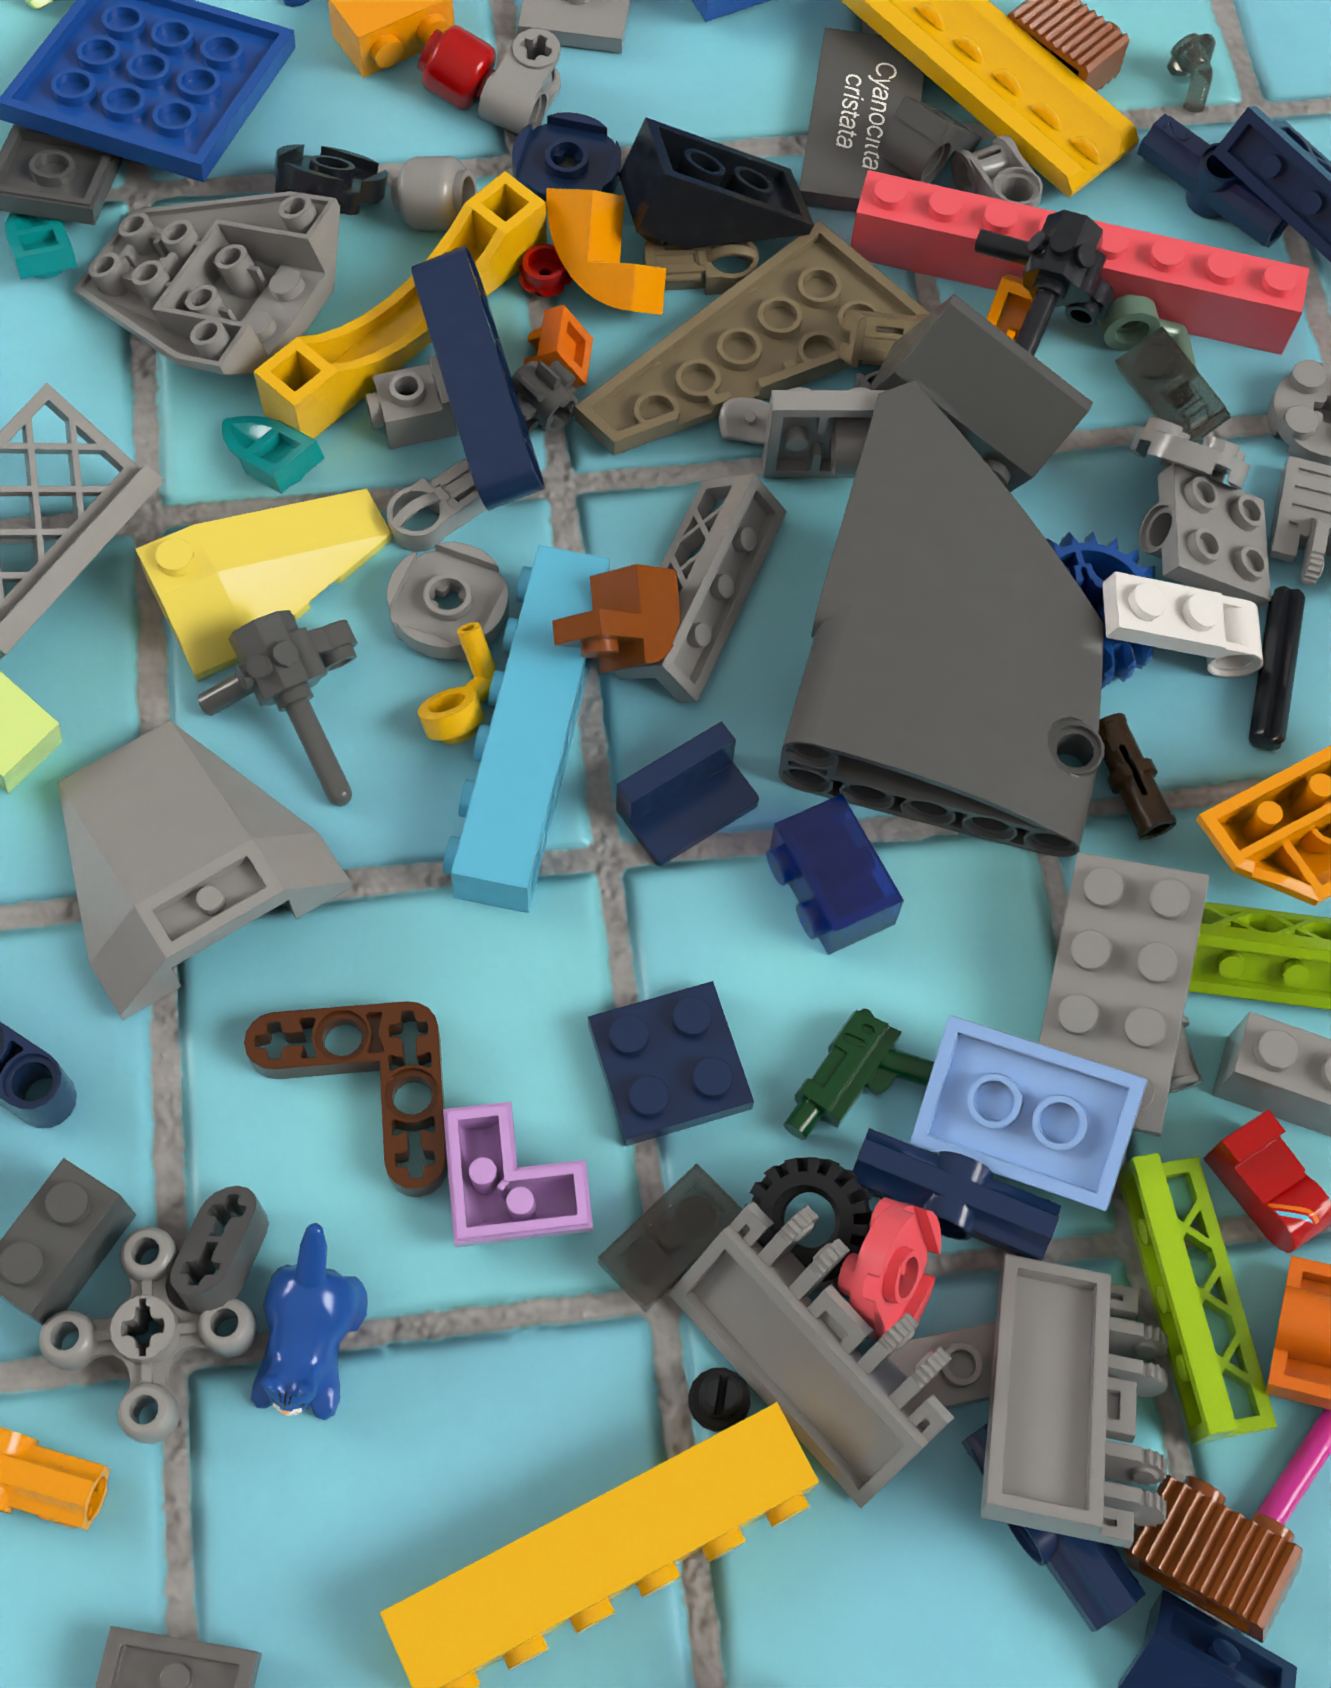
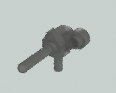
[198,610,358,807]

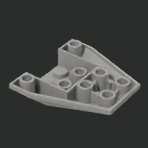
[73,191,340,375]
[57,720,352,1020]

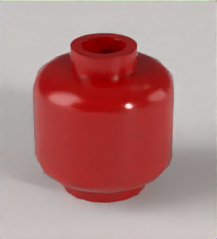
[417,25,496,110]

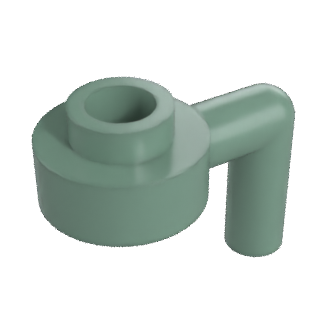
[1100,294,1199,386]

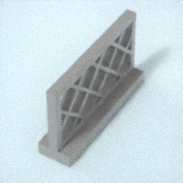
[0,383,164,659]

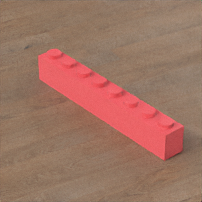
[850,170,1309,355]

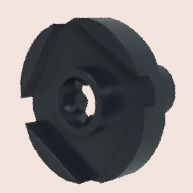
[274,144,388,215]

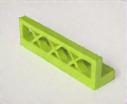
[1189,902,1331,1010]
[1118,1153,1278,1445]

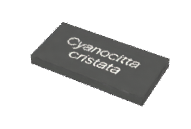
[799,27,925,212]

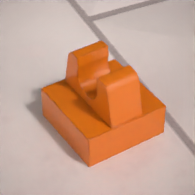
[523,304,593,387]

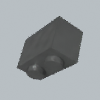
[0,1158,136,1326]

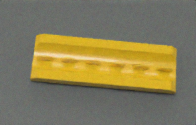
[840,0,1139,198]

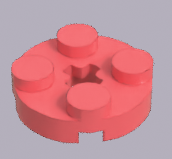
[838,1198,941,1342]

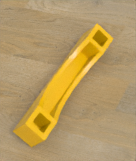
[253,171,547,439]

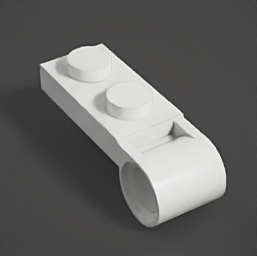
[1102,571,1263,678]

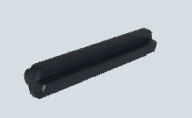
[1249,586,1305,751]

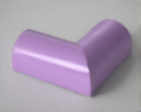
[443,1101,593,1247]

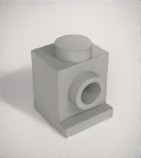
[365,355,457,450]

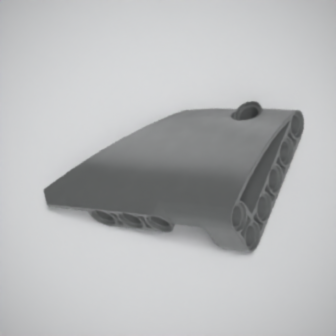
[778,381,1104,857]

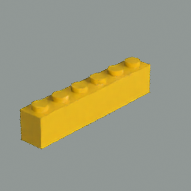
[380,1402,819,1688]

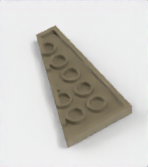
[575,221,930,455]

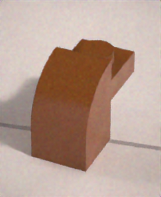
[552,564,680,674]

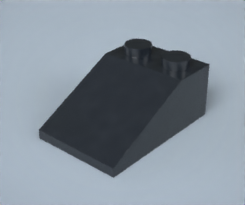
[619,117,814,249]

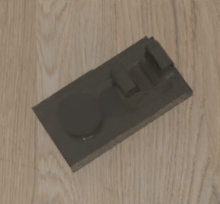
[1115,326,1231,442]

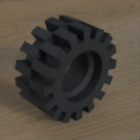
[745,1157,873,1283]

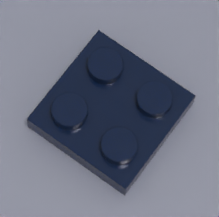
[588,981,754,1146]

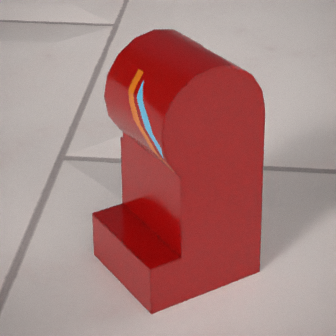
[1203,1109,1331,1253]

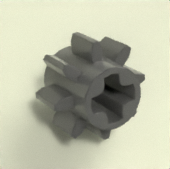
[512,360,579,433]

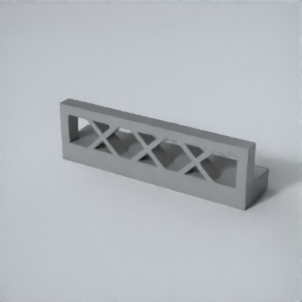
[613,473,787,703]

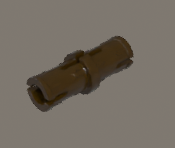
[1099,713,1177,840]

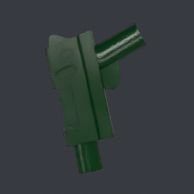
[783,1008,934,1140]

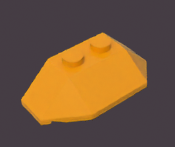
[1196,745,1331,906]

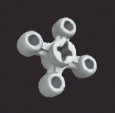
[39,1226,258,1444]

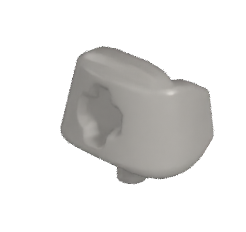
[719,397,770,448]

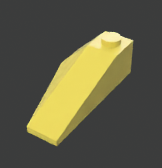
[136,488,393,681]

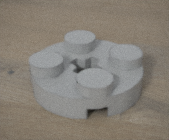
[1267,360,1331,466]
[1129,417,1250,489]
[387,542,509,662]

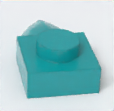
[5,212,77,279]
[222,416,325,494]

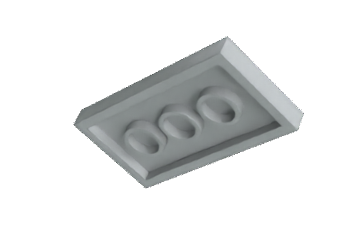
[1039,852,1210,1137]

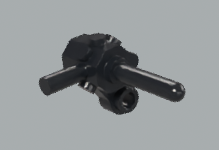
[975,210,1115,356]

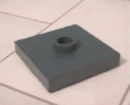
[0,125,124,225]

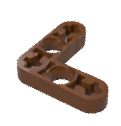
[244,1001,448,1197]

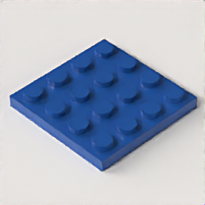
[0,0,296,182]

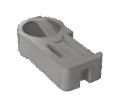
[387,458,487,552]

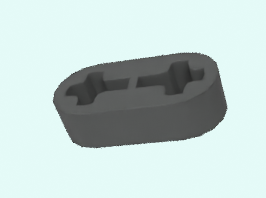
[170,1186,269,1315]

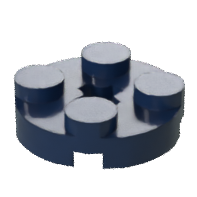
[512,112,621,210]

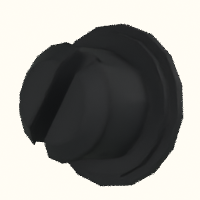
[688,1368,751,1432]

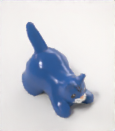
[250,1223,368,1420]

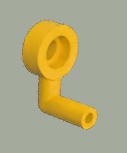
[417,622,497,744]

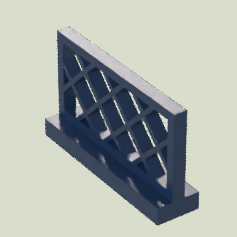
[1212,106,1331,262]

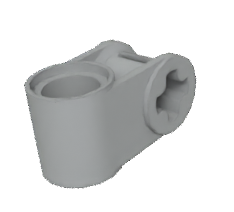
[478,28,561,134]
[951,135,1043,208]

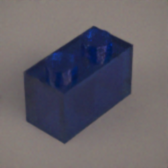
[766,794,904,955]

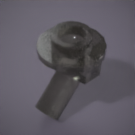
[1167,33,1216,113]

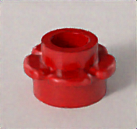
[518,244,573,298]

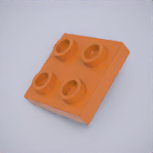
[1266,1256,1331,1410]

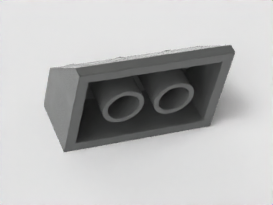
[869,294,1093,492]

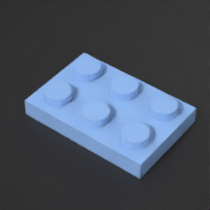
[909,1015,1149,1211]

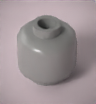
[391,156,478,231]

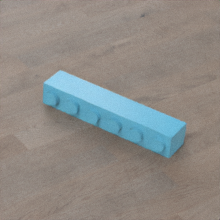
[443,545,610,913]

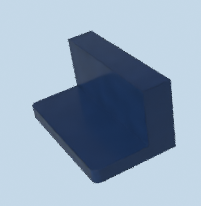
[616,721,759,866]
[1118,1589,1297,1688]

